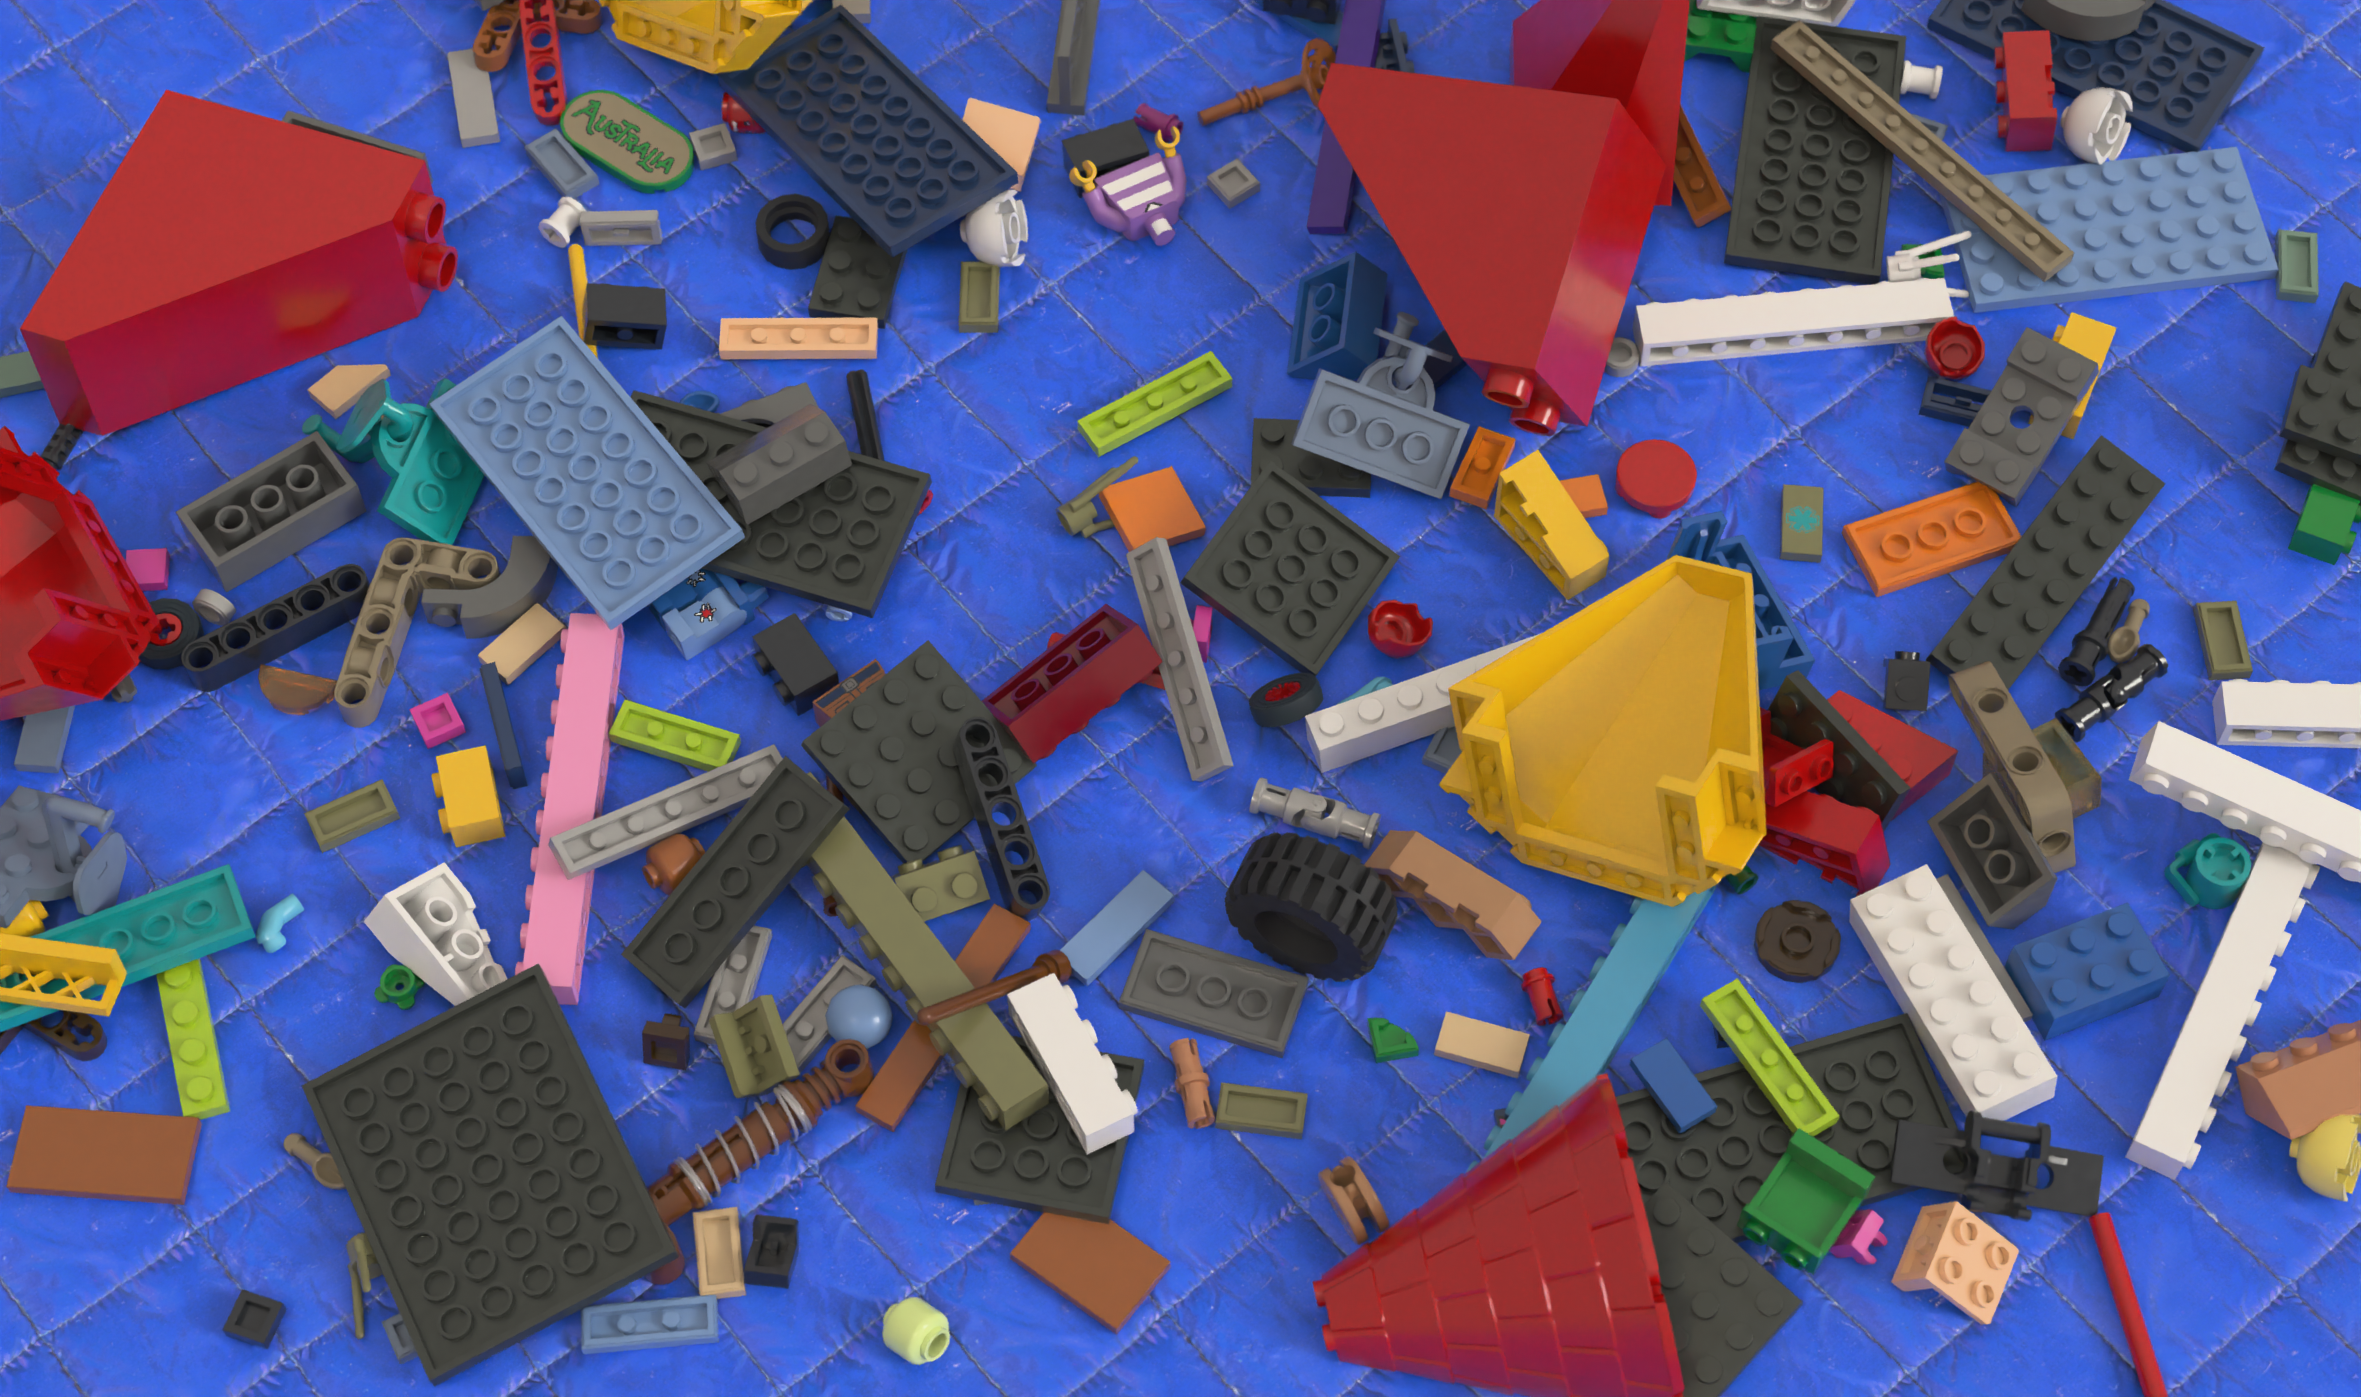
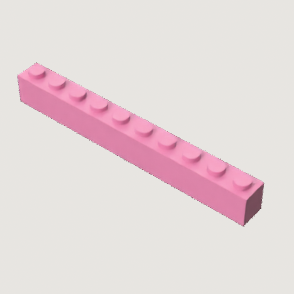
[515,613,625,1005]

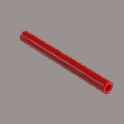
[2089,1212,2168,1397]

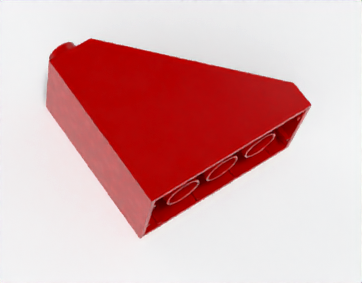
[1318,63,1666,436]
[20,90,458,436]

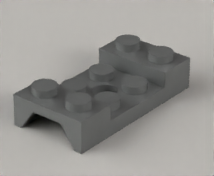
[1944,327,2099,507]

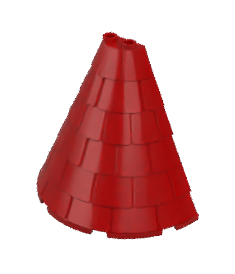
[1313,1073,1685,1397]

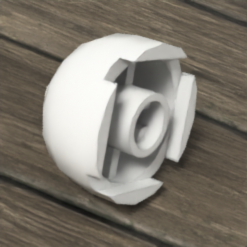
[2061,88,2133,165]
[960,190,1028,267]

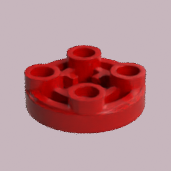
[1615,439,1697,519]

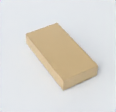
[478,603,566,685]
[1434,1011,1530,1078]
[693,1207,746,1299]

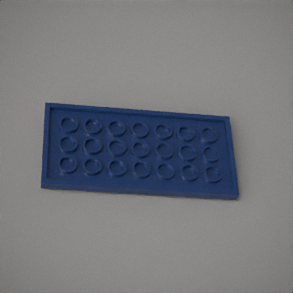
[1926,0,2265,152]
[717,4,1018,258]

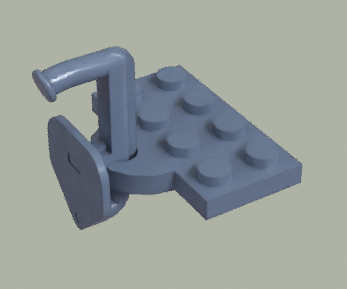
[1291,312,1470,499]
[0,786,127,928]

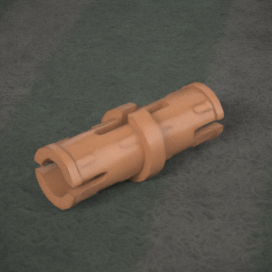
[1169,1038,1215,1129]

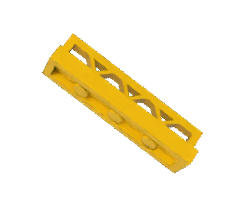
[0,933,127,1017]

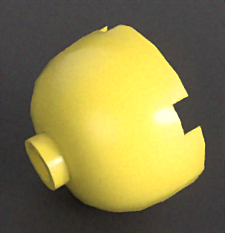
[2289,1114,2361,1202]

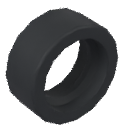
[756,194,830,270]

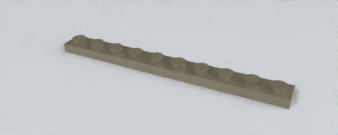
[1771,20,2074,282]

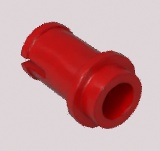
[1521,967,1564,1026]

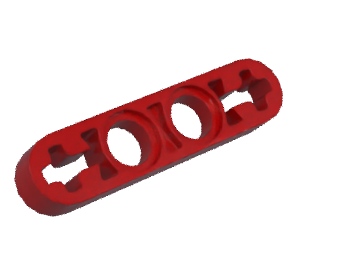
[519,0,568,126]

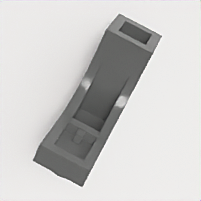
[2021,0,2156,41]
[421,536,558,639]

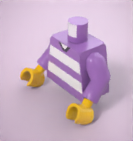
[1069,126,1187,246]

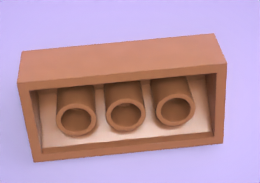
[2235,1020,2361,1140]

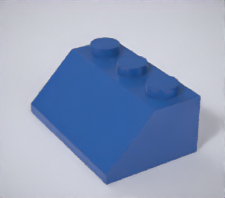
[1287,252,1388,380]

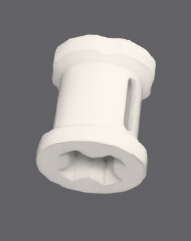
[1900,60,1943,100]
[539,197,587,248]

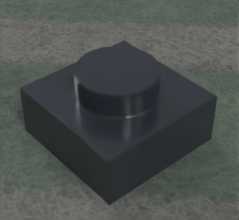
[223,1289,286,1349]

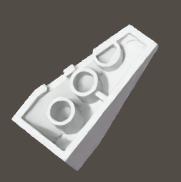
[364,862,507,1006]

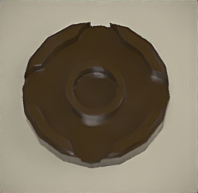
[1754,900,1841,983]

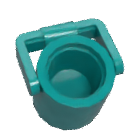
[2164,833,2252,909]

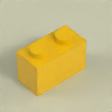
[431,745,506,848]

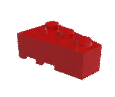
[1994,30,2057,152]
[1827,690,1958,821]
[1758,791,1891,897]

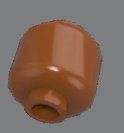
[642,833,705,895]

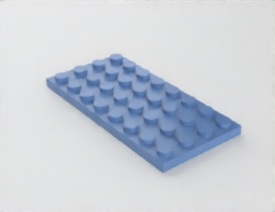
[1939,147,2279,313]
[429,316,745,630]

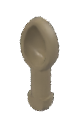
[2108,599,2150,663]
[283,1133,346,1190]

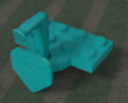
[302,378,485,545]

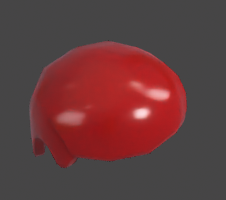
[1924,317,1985,380]
[1368,600,1433,659]

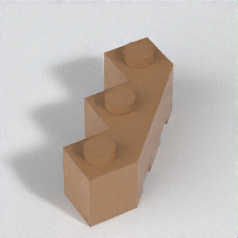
[1364,830,1541,960]

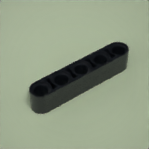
[181,564,370,692]
[953,717,1050,921]

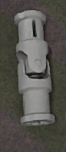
[1249,777,1381,849]

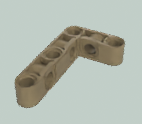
[334,538,501,728]
[1948,661,2076,873]

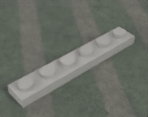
[1126,537,1234,782]
[548,744,783,880]

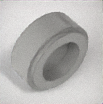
[1604,337,1640,377]
[192,589,236,625]

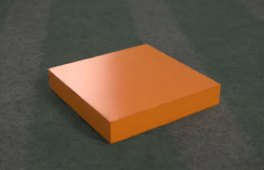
[1099,466,1206,552]

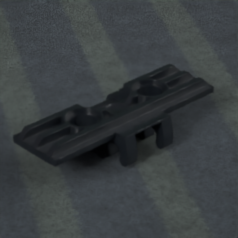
[1889,1111,2104,1221]

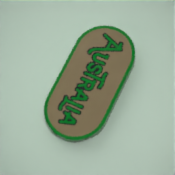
[560,90,694,194]

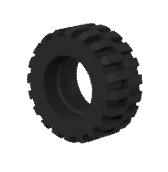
[1225,832,1398,982]

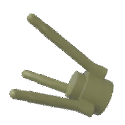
[1056,456,1138,539]
[346,1232,383,1339]

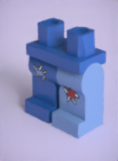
[647,568,769,661]

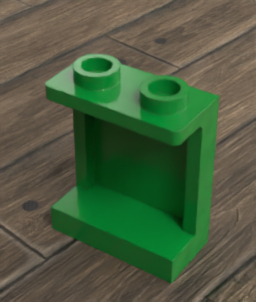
[1737,1128,1875,1275]

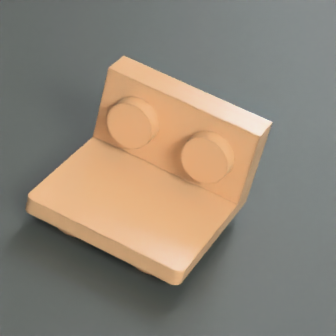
[962,98,1041,192]
[1891,1201,2018,1325]

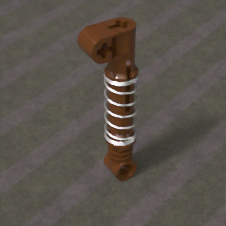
[644,1039,874,1285]

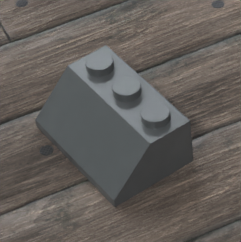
[706,404,852,525]
[1927,772,2058,929]

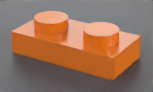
[1449,426,1516,509]

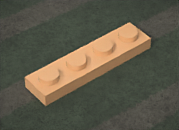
[719,318,878,359]

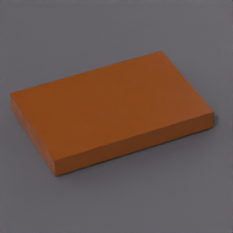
[1010,1212,1171,1335]

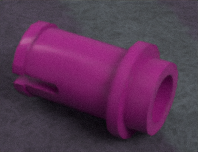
[1133,103,1184,143]

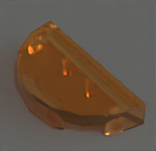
[258,664,337,715]

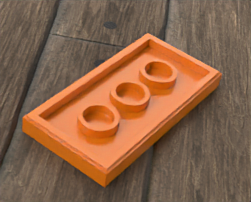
[1842,481,2022,597]

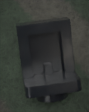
[1883,651,1931,711]
[744,1215,799,1289]

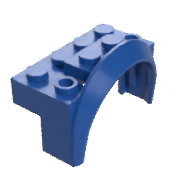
[1666,511,1815,690]

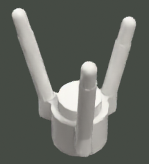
[1886,231,1972,298]

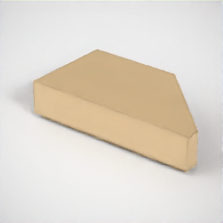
[307,364,391,419]

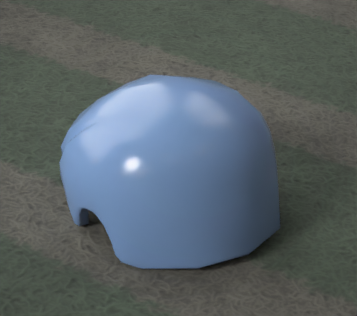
[825,984,893,1049]

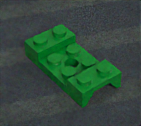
[1684,0,1757,72]

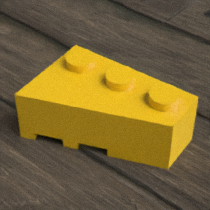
[1494,450,1610,601]

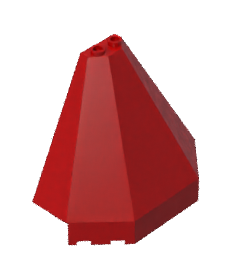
[1510,0,1690,206]
[0,426,159,721]

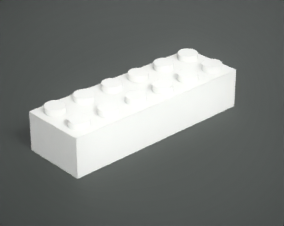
[1849,864,2057,1121]

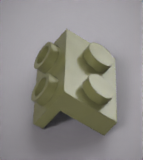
[890,845,990,922]
[709,994,800,1099]

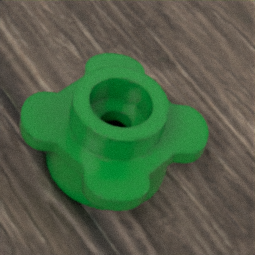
[375,964,425,1010]

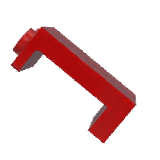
[1760,707,1834,807]

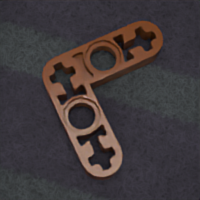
[473,0,602,72]

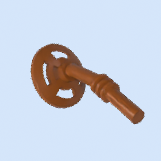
[1197,38,1336,126]

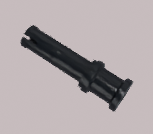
[2058,577,2135,686]

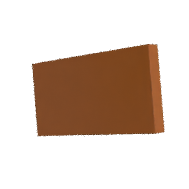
[6,1105,202,1205]

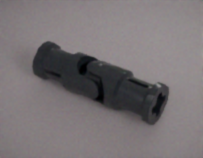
[2054,644,2168,742]

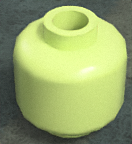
[882,1297,950,1365]

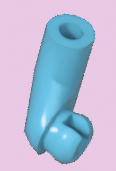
[255,893,304,953]

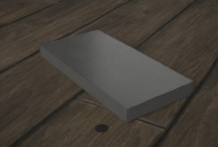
[1119,929,1309,1058]

